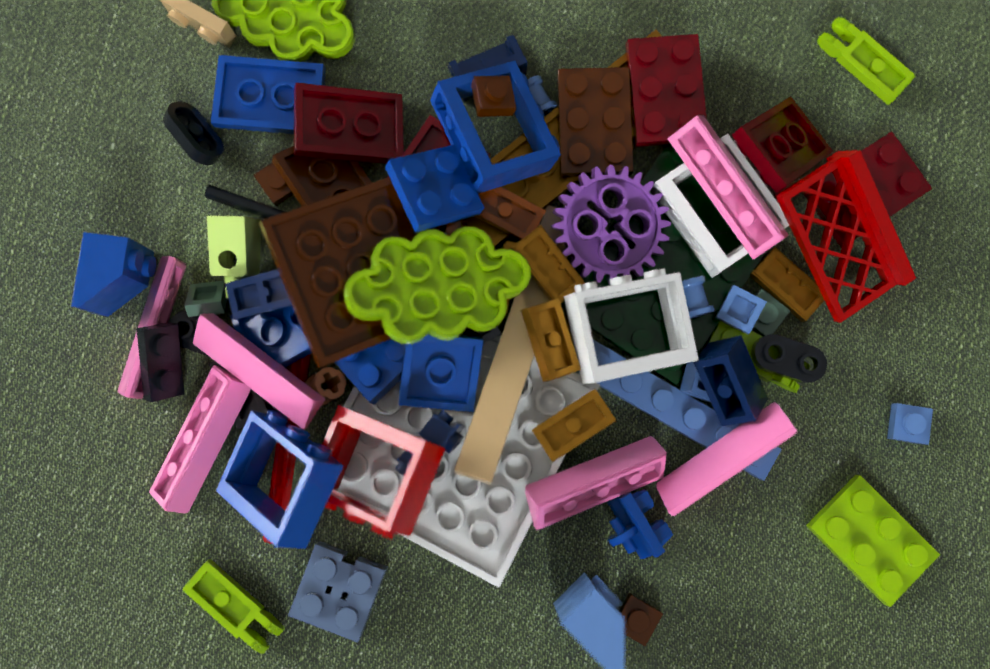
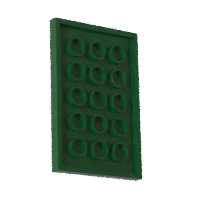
[561,144,776,386]

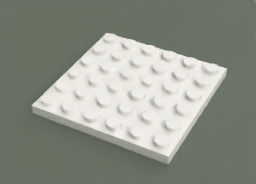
[338,335,600,588]

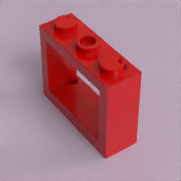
[322,405,446,539]

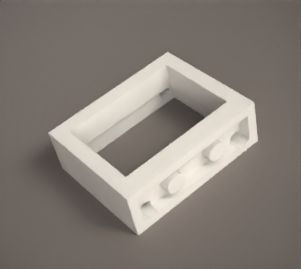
[650,133,789,278]
[564,268,699,384]

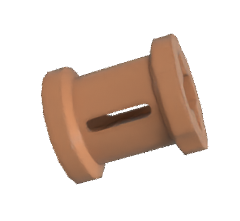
[305,367,346,406]

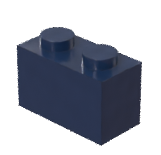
[694,335,768,427]

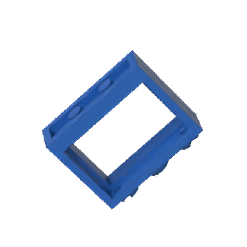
[430,61,561,194]
[216,410,343,549]

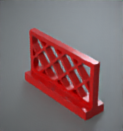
[776,150,916,323]

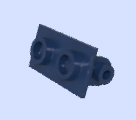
[395,409,465,476]

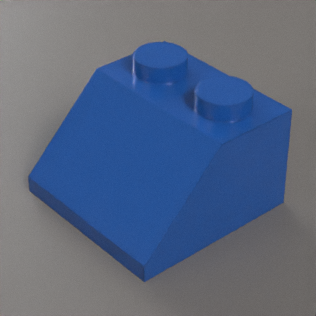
[71,232,156,317]

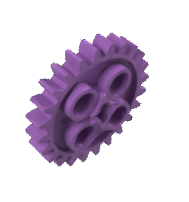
[551,165,671,285]

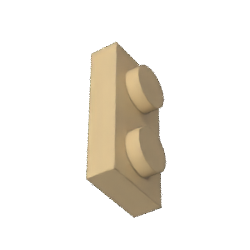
[160,0,237,48]

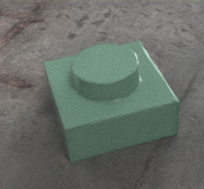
[184,281,228,317]
[752,289,791,336]

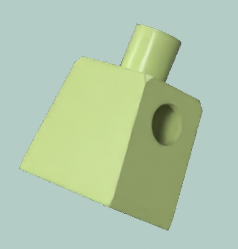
[207,216,261,298]

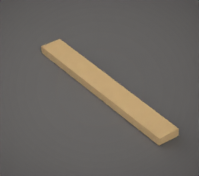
[454,205,581,485]

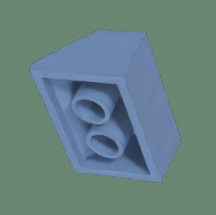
[553,572,625,669]

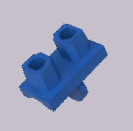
[607,489,673,559]

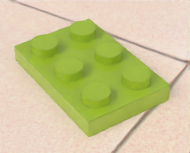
[806,475,940,607]

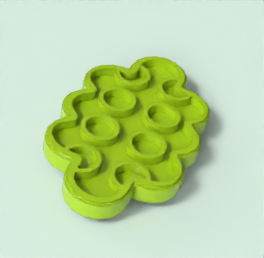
[212,0,355,62]
[344,226,531,344]

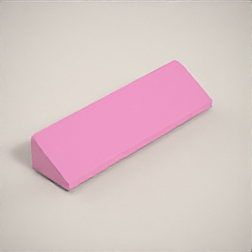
[667,115,789,260]
[118,256,186,399]
[193,313,325,430]
[149,365,251,514]
[656,402,797,516]
[525,436,667,530]

